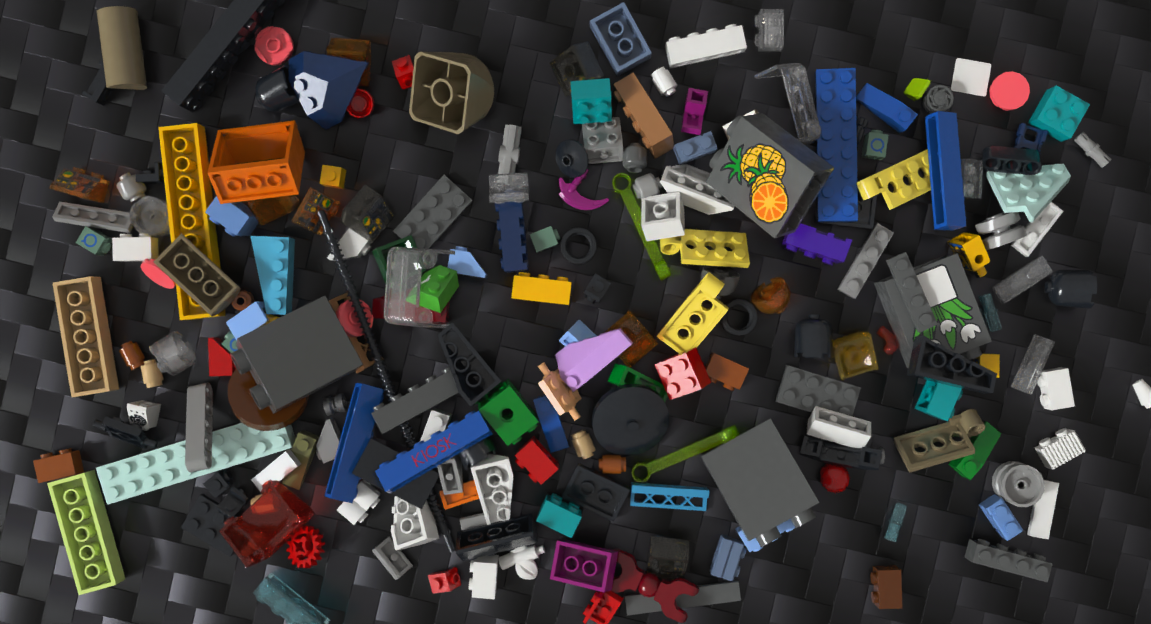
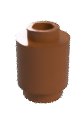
[232,290,254,311]
[119,341,145,370]
[599,455,626,474]

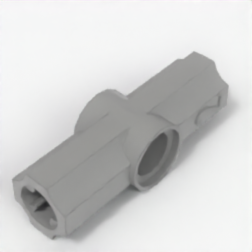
[497,125,522,185]

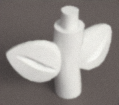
[498,545,545,580]

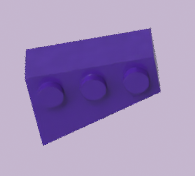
[782,223,852,266]

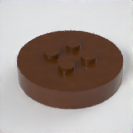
[228,368,309,431]

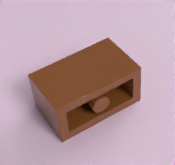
[705,352,749,391]
[33,448,84,483]

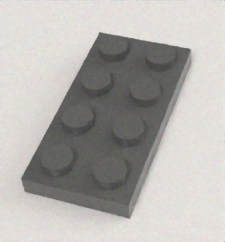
[393,175,473,257]
[776,365,861,416]

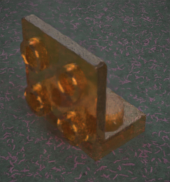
[245,195,299,226]

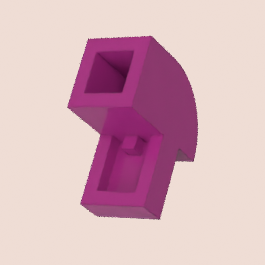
[681,88,708,135]

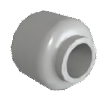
[116,172,147,202]
[632,173,662,200]

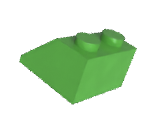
[406,265,459,313]

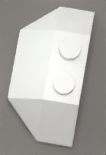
[660,164,734,215]

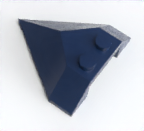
[288,51,369,130]

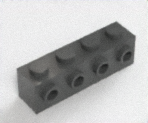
[965,539,1052,583]

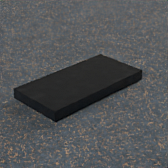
[352,439,439,509]

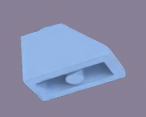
[448,246,487,278]

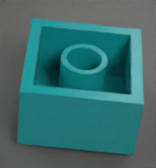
[570,78,612,124]
[1028,85,1090,142]
[914,380,963,421]
[536,493,582,538]

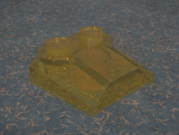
[833,332,878,380]

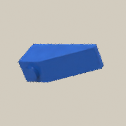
[856,83,918,134]
[533,395,569,453]

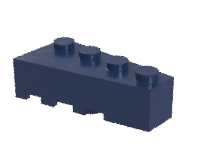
[495,193,529,273]

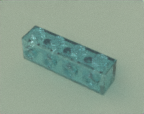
[253,573,330,624]

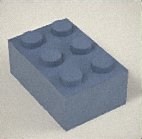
[590,2,652,76]

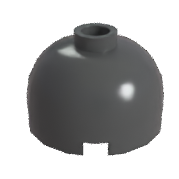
[700,266,740,299]

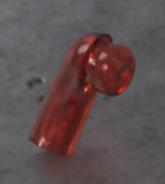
[877,326,898,355]

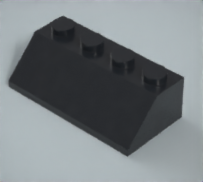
[455,513,538,561]

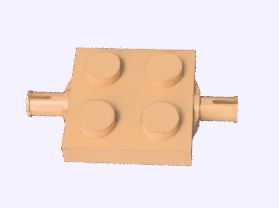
[538,362,582,421]

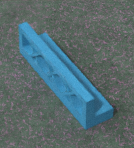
[630,482,709,511]

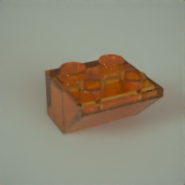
[327,38,371,86]

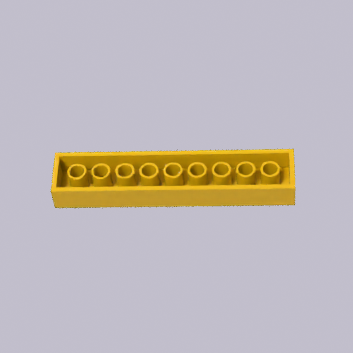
[158,123,226,320]

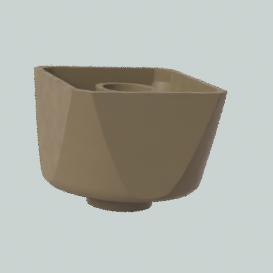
[409,52,494,134]

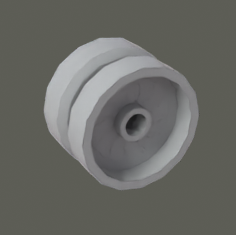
[975,212,1027,250]
[992,461,1045,507]

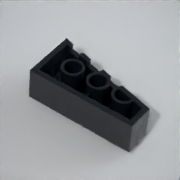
[907,335,997,394]

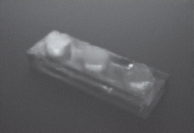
[992,256,1053,304]
[1011,335,1055,395]

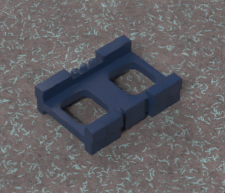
[1012,123,1048,154]

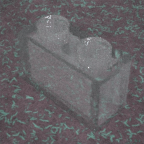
[755,9,784,52]

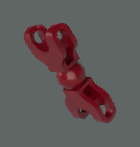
[611,548,700,623]

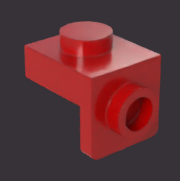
[391,55,414,89]
[428,567,461,594]

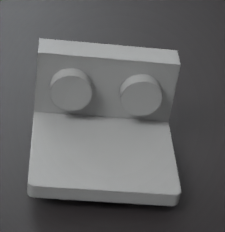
[582,117,623,164]

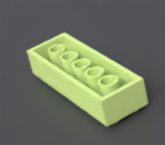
[47,470,125,595]

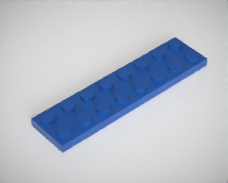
[816,68,858,222]

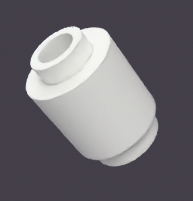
[651,67,678,97]

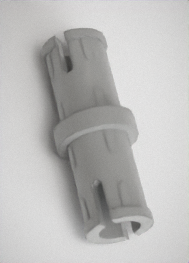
[1074,132,1111,168]

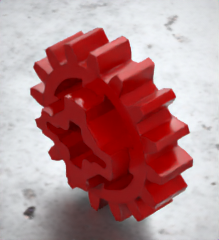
[286,526,325,568]

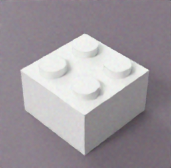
[641,191,685,241]

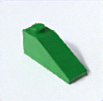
[608,364,668,402]
[948,421,1001,480]

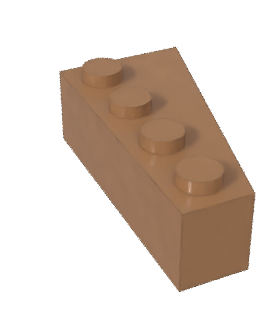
[613,72,674,159]

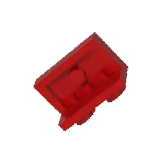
[583,590,624,624]

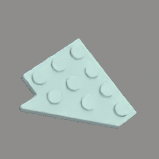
[986,164,1071,222]

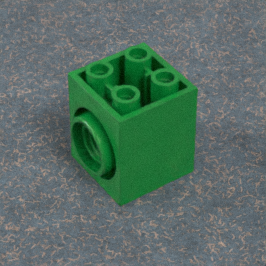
[478,379,539,446]

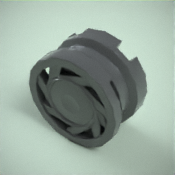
[922,85,954,114]

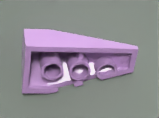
[555,328,633,392]

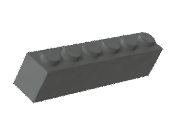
[371,367,459,434]

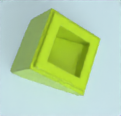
[904,78,931,101]

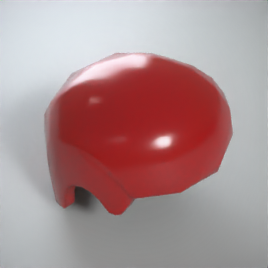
[346,88,374,118]
[820,463,850,493]

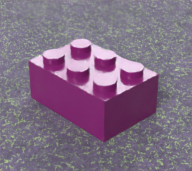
[550,539,618,593]

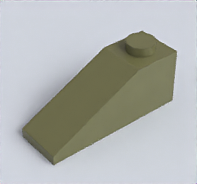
[282,430,320,490]

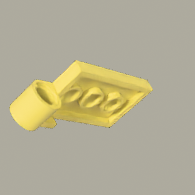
[856,149,931,210]
[660,229,750,268]
[657,272,729,353]

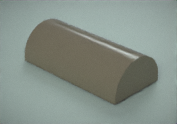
[97,6,147,90]
[153,233,241,316]

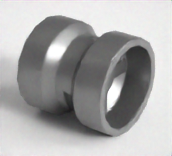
[323,393,347,416]

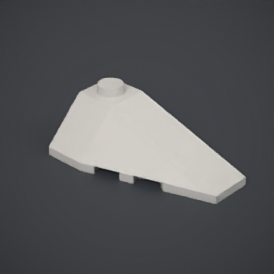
[470,453,513,525]
[391,496,439,550]

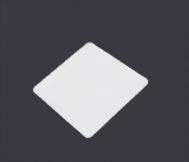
[951,58,991,96]

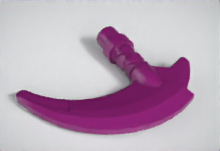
[559,169,609,210]

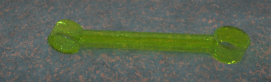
[612,173,671,281]
[632,425,740,483]

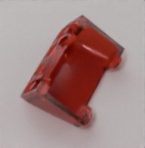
[219,479,315,568]

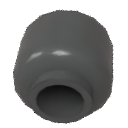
[622,143,648,173]

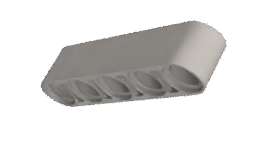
[185,382,213,473]

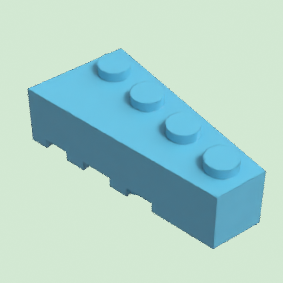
[251,236,295,315]

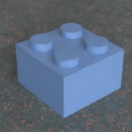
[205,196,262,237]

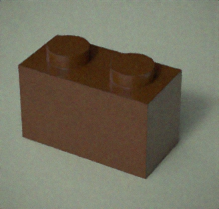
[870,565,902,609]

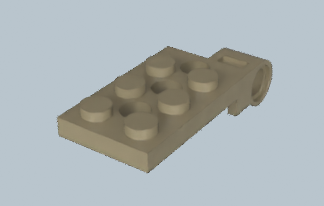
[894,409,985,473]

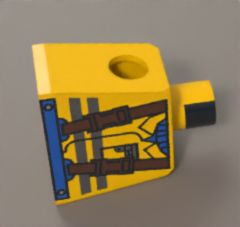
[947,232,990,278]

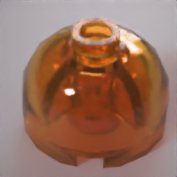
[751,277,791,314]

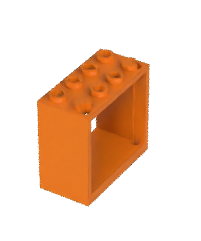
[207,120,305,204]

